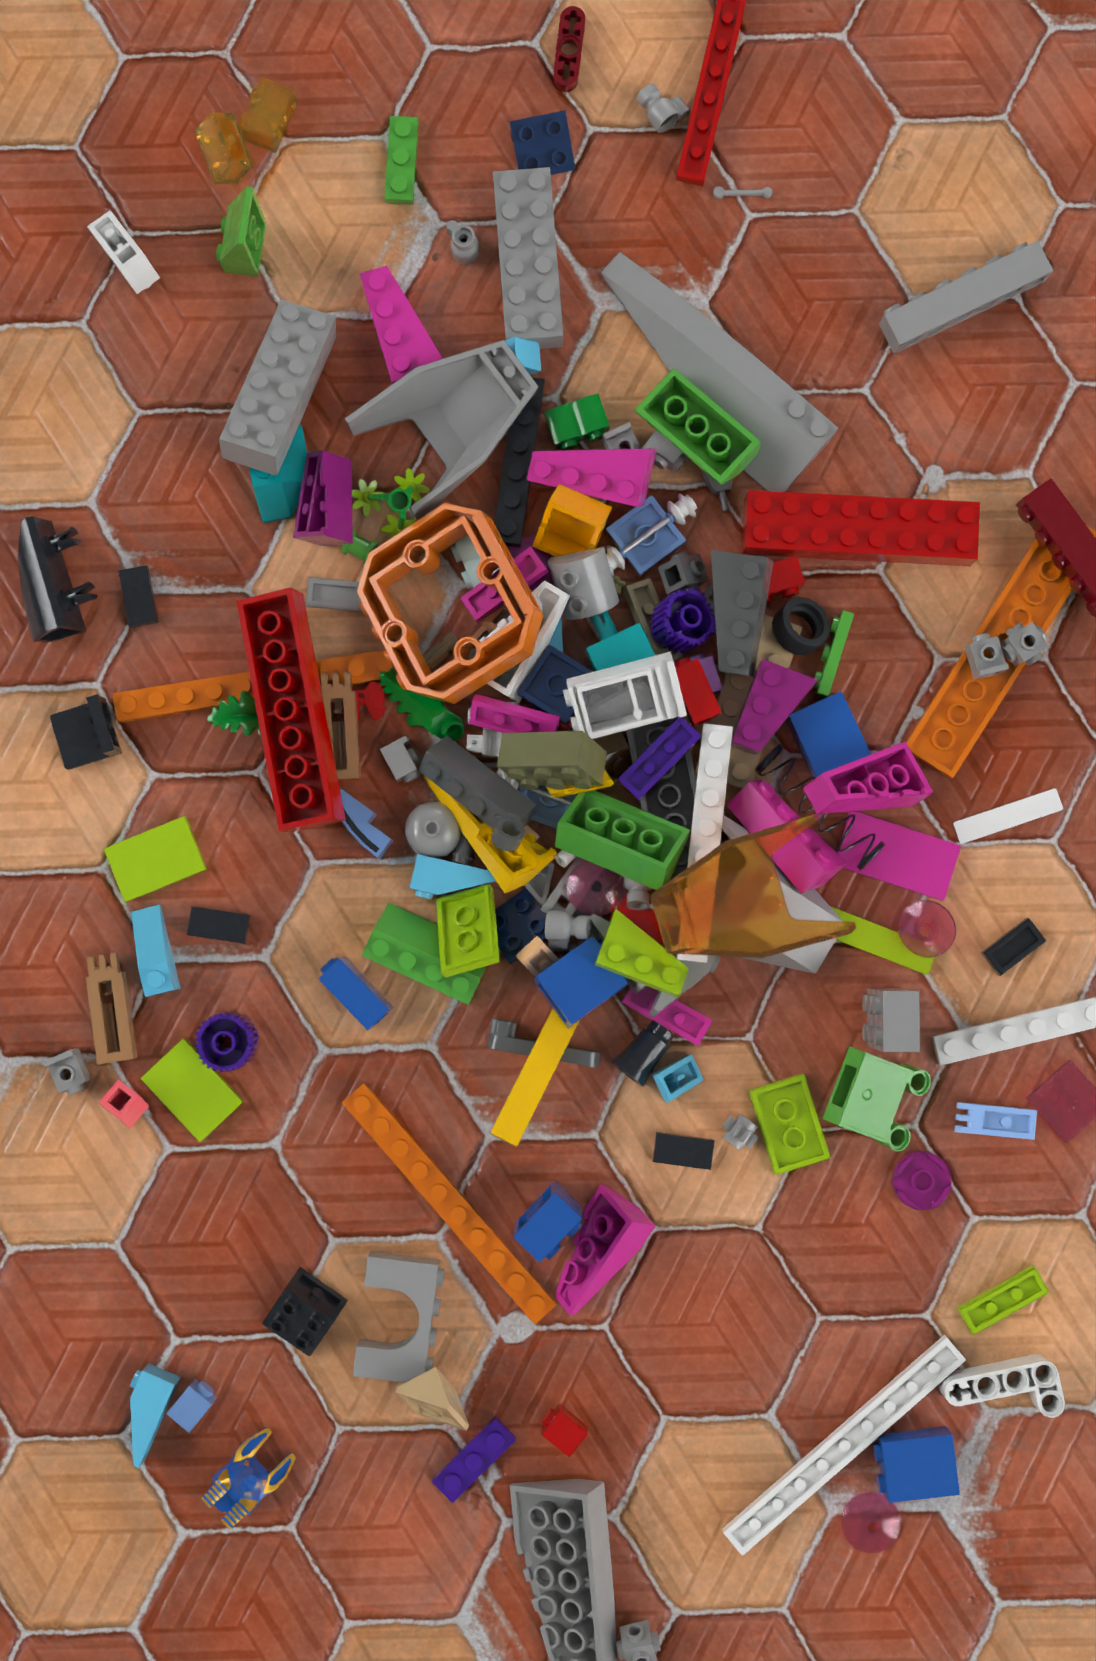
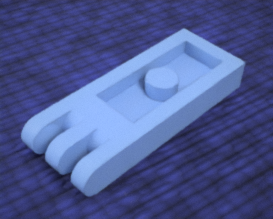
[954,1102,1037,1140]

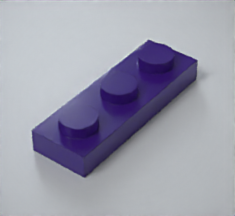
[618,717,701,800]
[432,1416,516,1503]

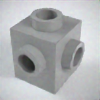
[1000,622,1048,667]
[616,1620,661,1661]

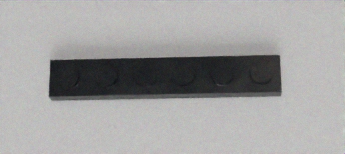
[494,378,545,547]

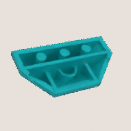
[249,424,307,523]

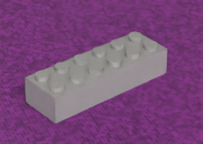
[493,167,563,349]
[219,299,336,476]

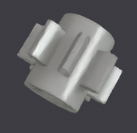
[722,1114,759,1150]

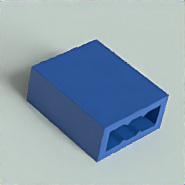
[786,691,871,778]
[534,936,628,1029]
[318,957,394,1031]
[873,1426,960,1503]

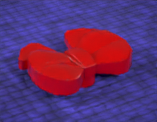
[342,681,386,722]

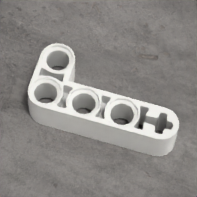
[938,1354,1065,1418]

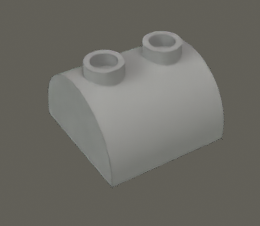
[548,547,619,620]

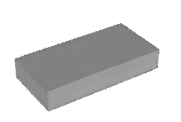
[306,577,363,613]

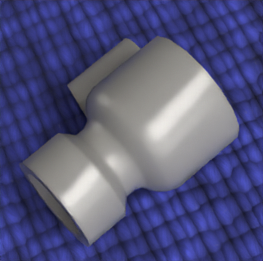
[637,83,690,133]
[447,220,479,265]
[624,877,651,910]
[545,910,591,950]

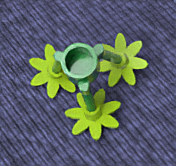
[352,468,430,539]

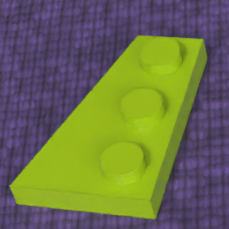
[595,909,689,998]

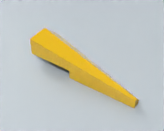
[424,775,557,894]

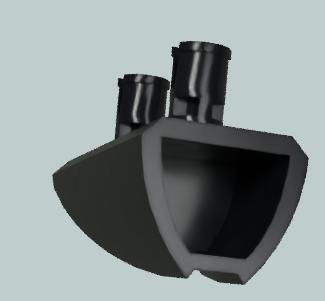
[18,516,97,643]

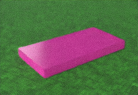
[836,811,961,901]

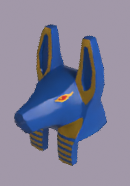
[201,1428,296,1530]

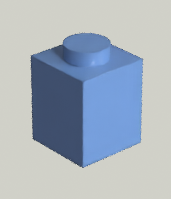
[166,1379,217,1433]

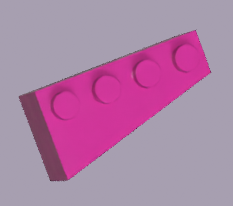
[360,266,443,384]
[527,448,657,507]
[803,742,933,814]
[727,779,847,894]

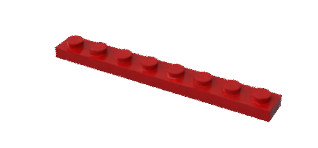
[676,0,746,186]

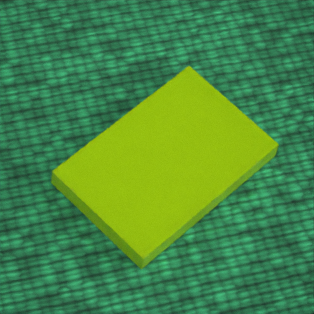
[104,816,207,902]
[436,883,500,978]
[140,1038,244,1142]
[748,1073,831,1175]

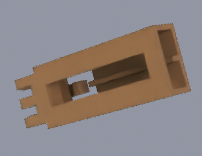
[321,671,361,779]
[86,952,138,1064]

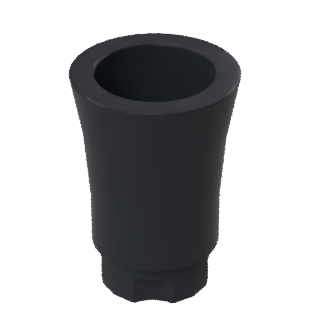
[611,1020,674,1087]

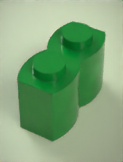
[544,394,610,450]

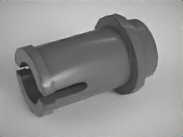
[451,832,474,866]

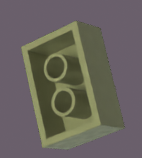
[497,731,607,790]

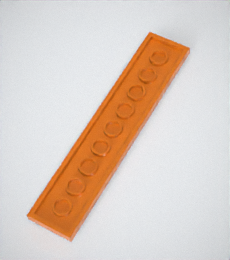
[906,525,1096,779]

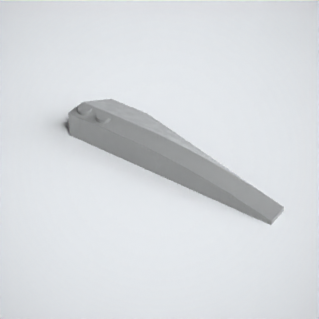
[601,252,838,492]
[510,1479,617,1661]

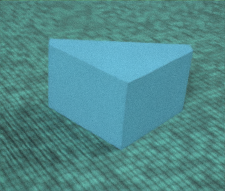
[651,1054,704,1103]

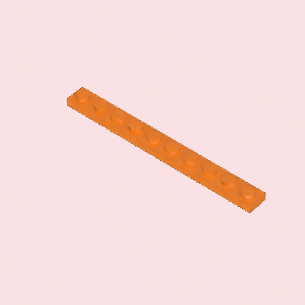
[112,650,397,723]
[342,1082,557,1325]

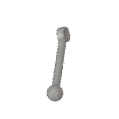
[713,186,773,200]

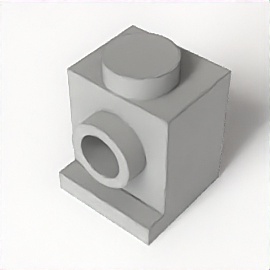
[602,422,641,449]
[642,430,687,471]
[965,633,1009,680]
[380,736,421,784]
[44,1048,92,1096]

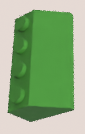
[635,368,760,485]
[555,790,690,892]
[361,903,487,1005]

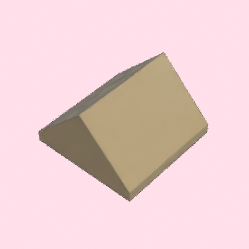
[395,1367,469,1431]

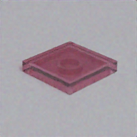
[1026,1060,1096,1143]

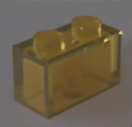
[239,77,297,153]
[195,112,253,184]

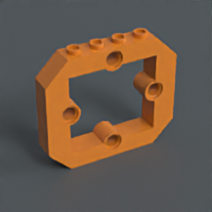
[357,503,544,704]

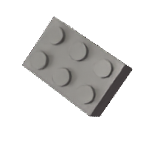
[862,988,920,1052]

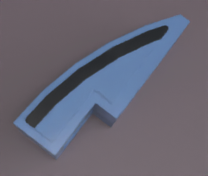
[340,788,394,859]

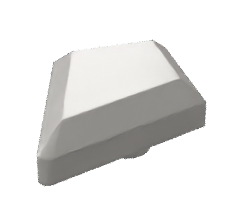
[524,862,555,906]

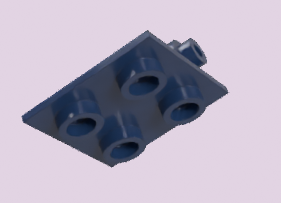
[509,110,576,175]
[495,888,546,964]

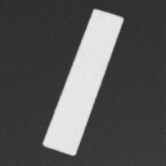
[954,788,1063,844]

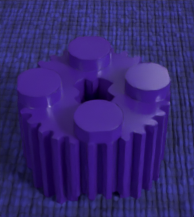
[650,588,716,653]
[195,1012,259,1072]

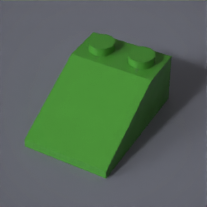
[216,186,267,277]

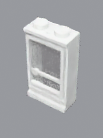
[563,652,687,739]

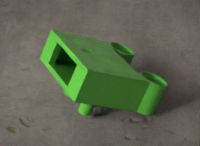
[823,1046,931,1151]

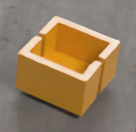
[532,484,612,556]

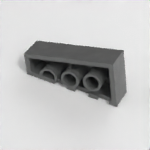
[711,550,774,677]

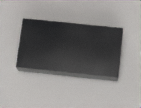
[118,565,159,628]
[187,906,250,944]
[981,918,1046,976]
[652,1132,715,1170]

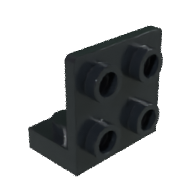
[50,694,122,770]
[262,1267,348,1356]

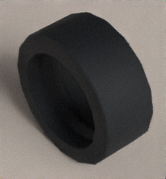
[772,597,830,656]

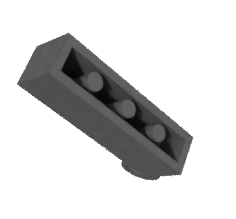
[418,736,536,851]

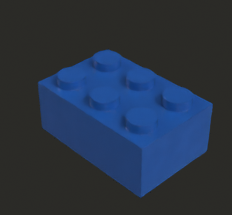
[513,1180,582,1263]

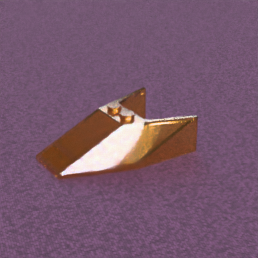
[650,812,856,958]

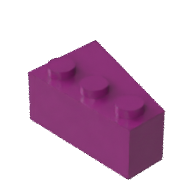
[293,450,353,546]
[731,659,817,755]

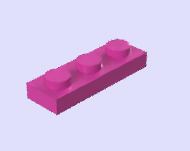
[460,546,549,623]
[469,694,560,733]
[622,986,713,1046]

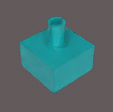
[585,610,655,672]

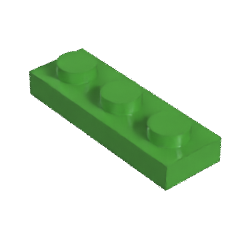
[384,116,419,205]
[812,610,854,699]

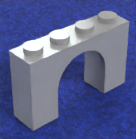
[353,1251,444,1383]

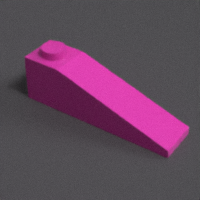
[554,1185,655,1316]

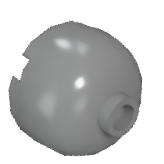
[405,801,461,859]

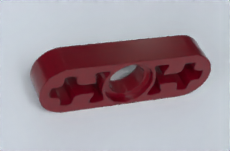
[553,6,585,92]

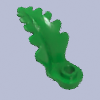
[379,668,464,741]
[207,690,261,737]

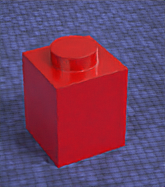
[541,1404,588,1458]

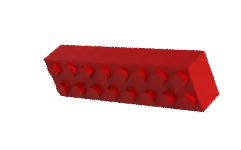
[742,490,980,567]
[236,587,346,833]

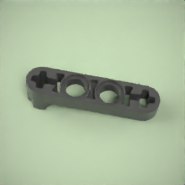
[487,1018,601,1067]

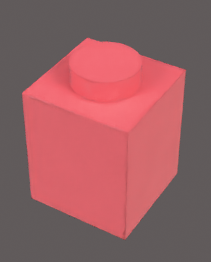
[99,1080,149,1129]

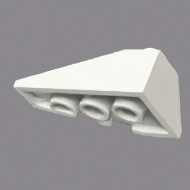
[469,581,570,702]

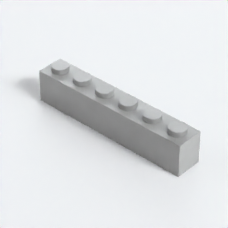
[879,241,1053,354]

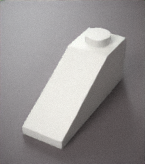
[87,211,160,294]

